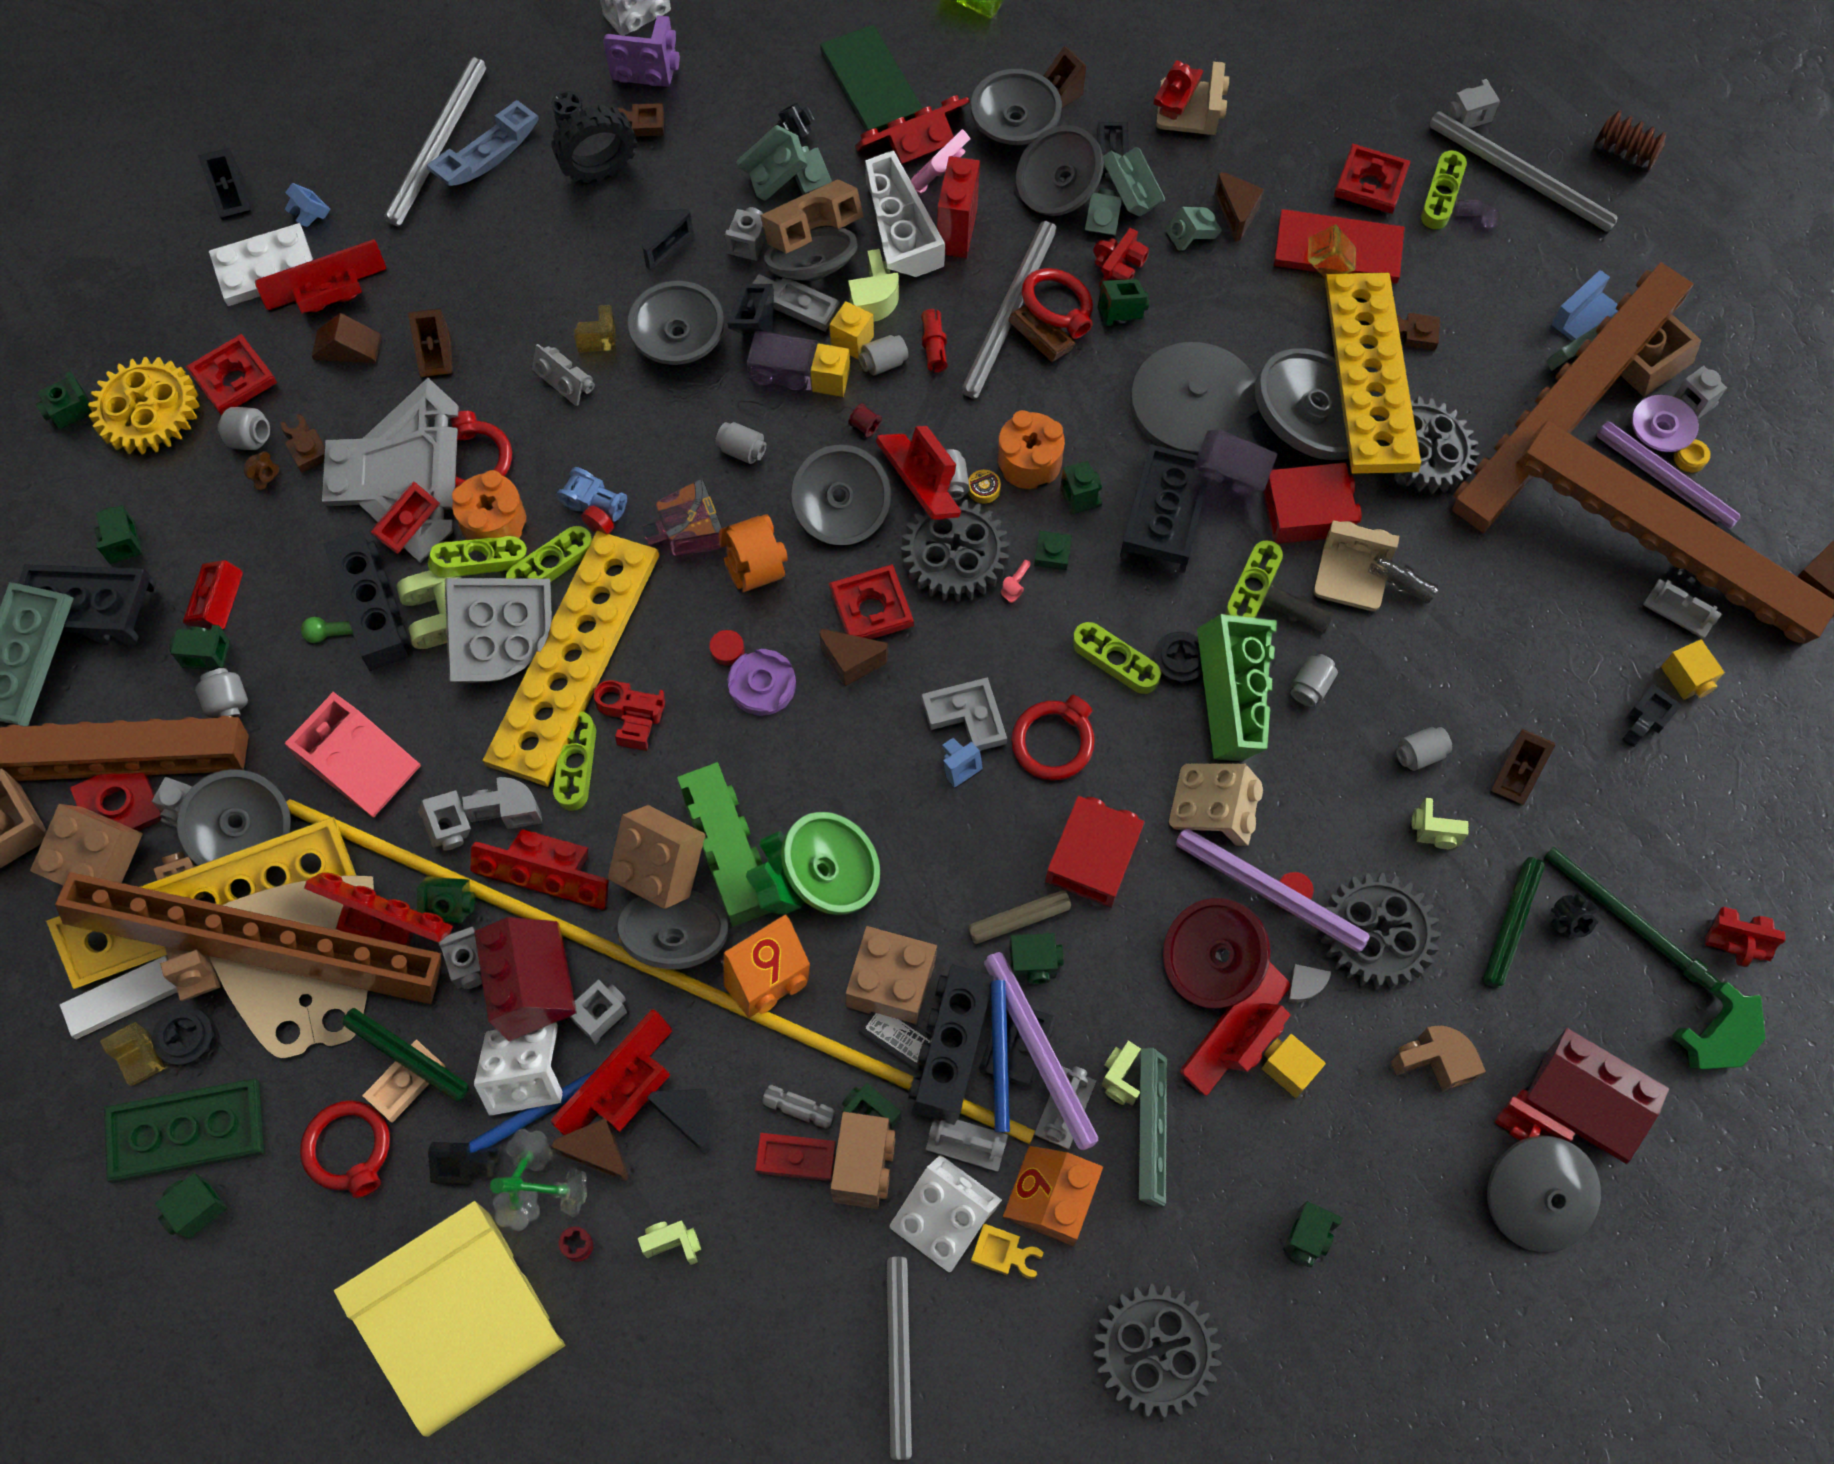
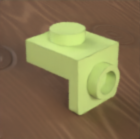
[1412,798,1468,849]
[1101,1041,1141,1106]
[638,1220,701,1265]

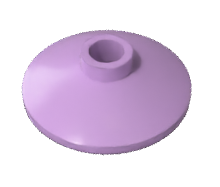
[1632,395,1699,452]

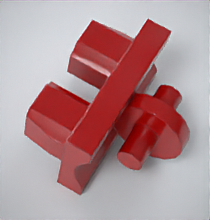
[1153,60,1204,120]
[1093,228,1149,287]
[1705,907,1786,967]
[1494,1090,1575,1142]

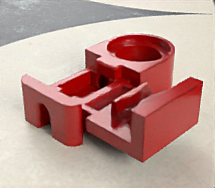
[594,680,665,751]

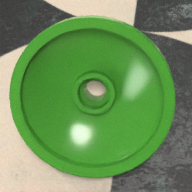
[781,812,880,915]

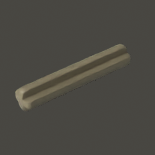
[968,890,1071,944]

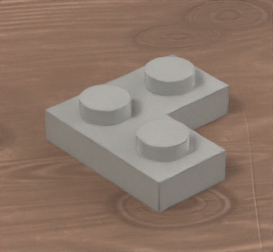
[921,677,1007,751]

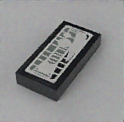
[858,1012,931,1074]

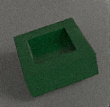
[1034,530,1072,570]

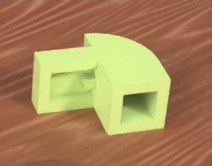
[848,249,899,322]

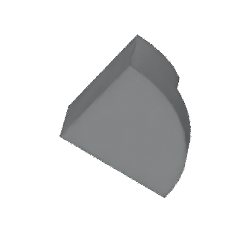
[1287,964,1331,1003]

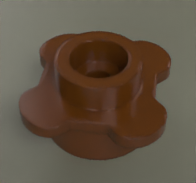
[244,451,279,490]

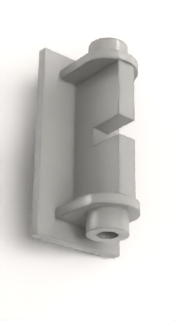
[532,344,595,406]
[1643,579,1722,639]
[1034,1066,1096,1150]
[926,1119,1008,1172]

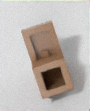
[160,947,222,1002]
[1391,1026,1486,1092]

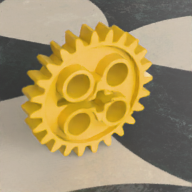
[88,357,200,455]

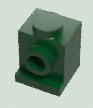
[1097,279,1149,326]
[36,371,92,429]
[1060,461,1102,515]
[94,505,142,564]
[169,625,230,670]
[417,877,475,923]
[1284,1201,1343,1267]

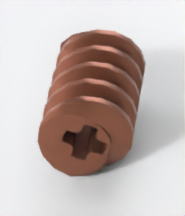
[1594,110,1666,171]

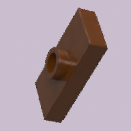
[1008,305,1075,362]

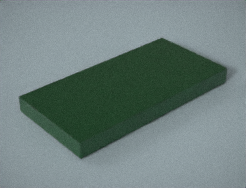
[820,24,923,132]
[104,1078,264,1183]

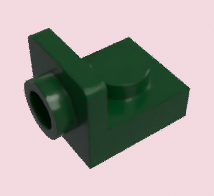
[842,1082,902,1130]

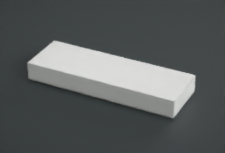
[60,956,178,1040]

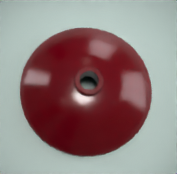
[1163,898,1270,1009]

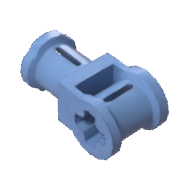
[556,467,627,522]

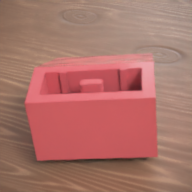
[284,692,421,818]

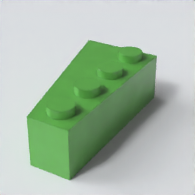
[1197,614,1277,761]
[677,762,771,927]

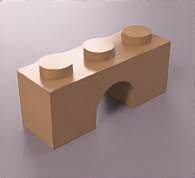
[760,179,864,254]

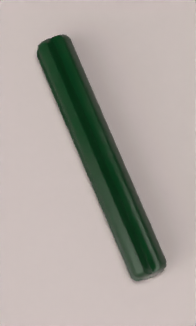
[1483,857,1545,988]
[342,1008,470,1102]

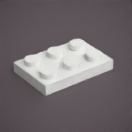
[209,223,313,306]

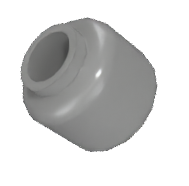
[218,407,270,450]
[195,668,248,718]

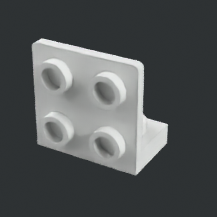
[600,0,671,36]
[474,1022,563,1116]
[890,1155,1002,1272]

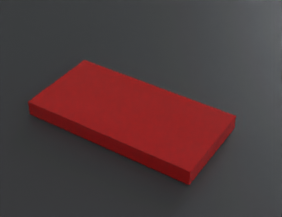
[1274,209,1405,284]

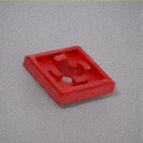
[1334,143,1411,214]
[185,334,277,416]
[829,564,914,639]
[70,773,162,831]

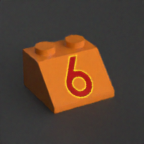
[724,914,810,1018]
[1002,1146,1103,1247]

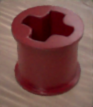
[848,403,882,438]
[559,1226,594,1262]

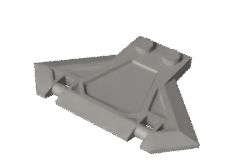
[322,378,459,563]

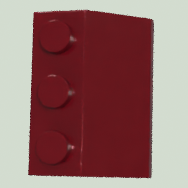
[474,917,577,1041]
[1524,1028,1669,1164]

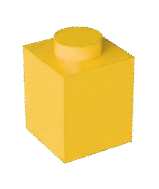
[829,301,874,359]
[811,343,850,397]
[1661,639,1725,700]
[1262,1034,1326,1098]

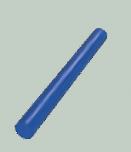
[991,980,1010,1133]
[468,1068,598,1153]

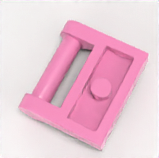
[910,129,971,196]

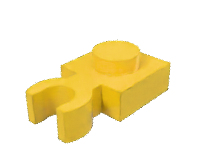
[971,1224,1044,1279]

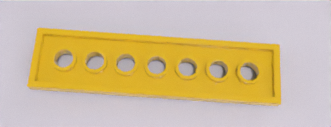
[1325,273,1421,474]
[482,531,660,787]
[46,817,357,989]

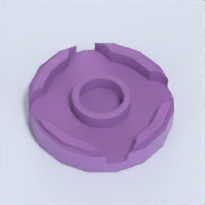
[727,649,796,716]

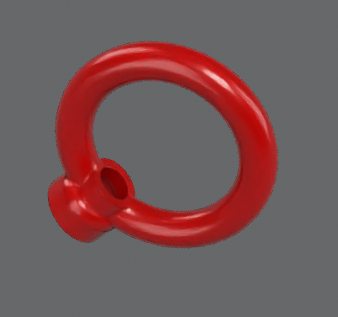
[1021,268,1093,339]
[450,411,512,488]
[1011,695,1095,780]
[300,1100,390,1198]

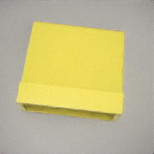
[334,1201,566,1437]

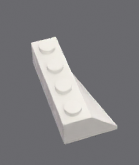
[865,150,945,277]

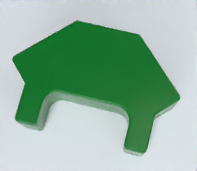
[746,831,804,915]
[1672,982,1766,1069]

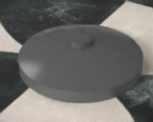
[1131,342,1259,458]
[1255,348,1379,460]

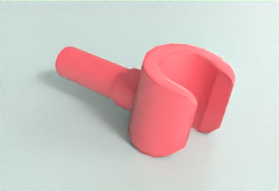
[1001,560,1031,603]

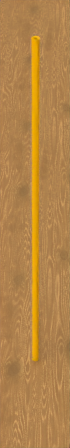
[287,799,1036,1144]

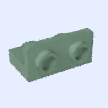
[736,125,807,201]
[1103,147,1165,217]

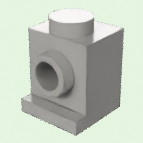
[1447,79,1500,128]
[725,207,766,261]
[1674,366,1727,419]
[151,777,192,828]
[418,790,471,850]
[438,926,482,989]
[569,979,627,1045]

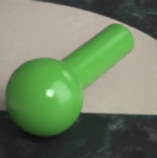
[301,617,353,644]

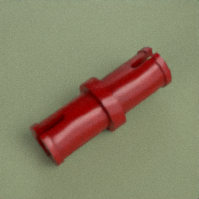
[921,309,948,372]

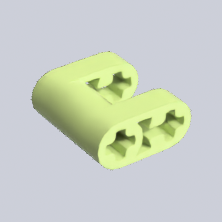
[396,570,461,649]

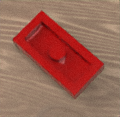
[755,1133,836,1182]

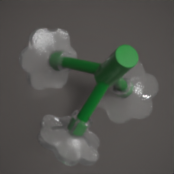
[490,1129,587,1231]

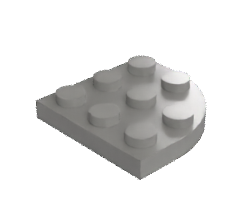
[445,578,552,683]

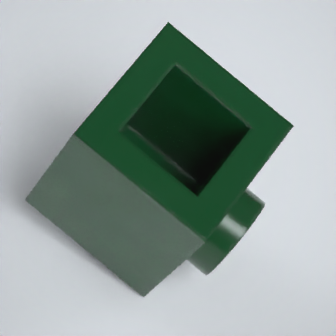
[1009,933,1064,985]
[155,1173,227,1239]

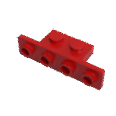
[855,95,970,165]
[255,240,386,314]
[876,426,961,520]
[470,829,609,909]
[304,872,453,946]
[1180,962,1291,1095]
[551,1009,672,1136]

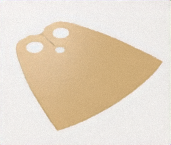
[209,876,374,1058]

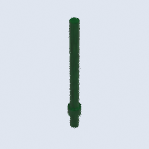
[1545,846,1721,1001]

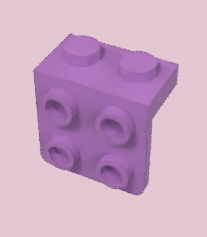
[603,15,680,87]

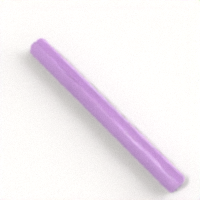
[1176,829,1370,952]
[984,952,1098,1150]

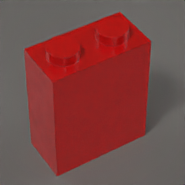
[937,156,980,258]
[1262,463,1362,544]
[1045,796,1145,908]

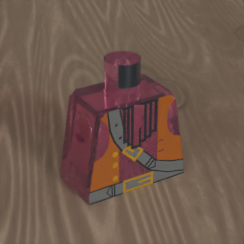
[642,479,726,556]

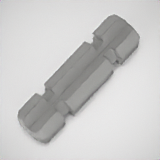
[762,1085,835,1129]

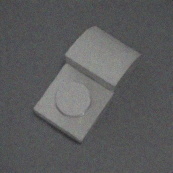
[462,777,542,829]

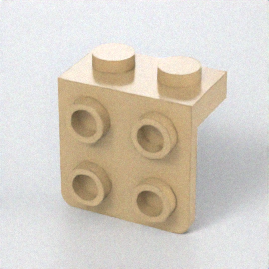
[1156,62,1229,135]
[1314,520,1400,611]
[1169,764,1263,846]

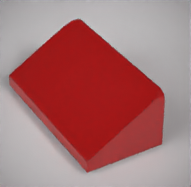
[369,481,440,554]
[183,560,243,630]

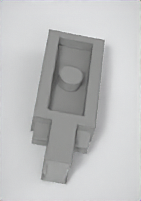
[753,274,840,332]

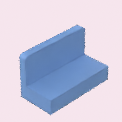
[1551,270,1618,341]

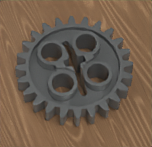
[1376,396,1479,493]
[901,499,1009,602]
[1321,873,1441,990]
[1093,1284,1222,1419]

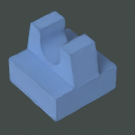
[285,183,331,227]
[942,738,983,788]

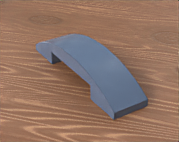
[427,100,539,186]

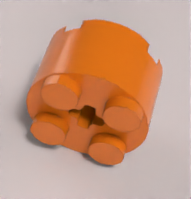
[997,410,1065,489]
[452,470,526,540]
[719,514,788,592]

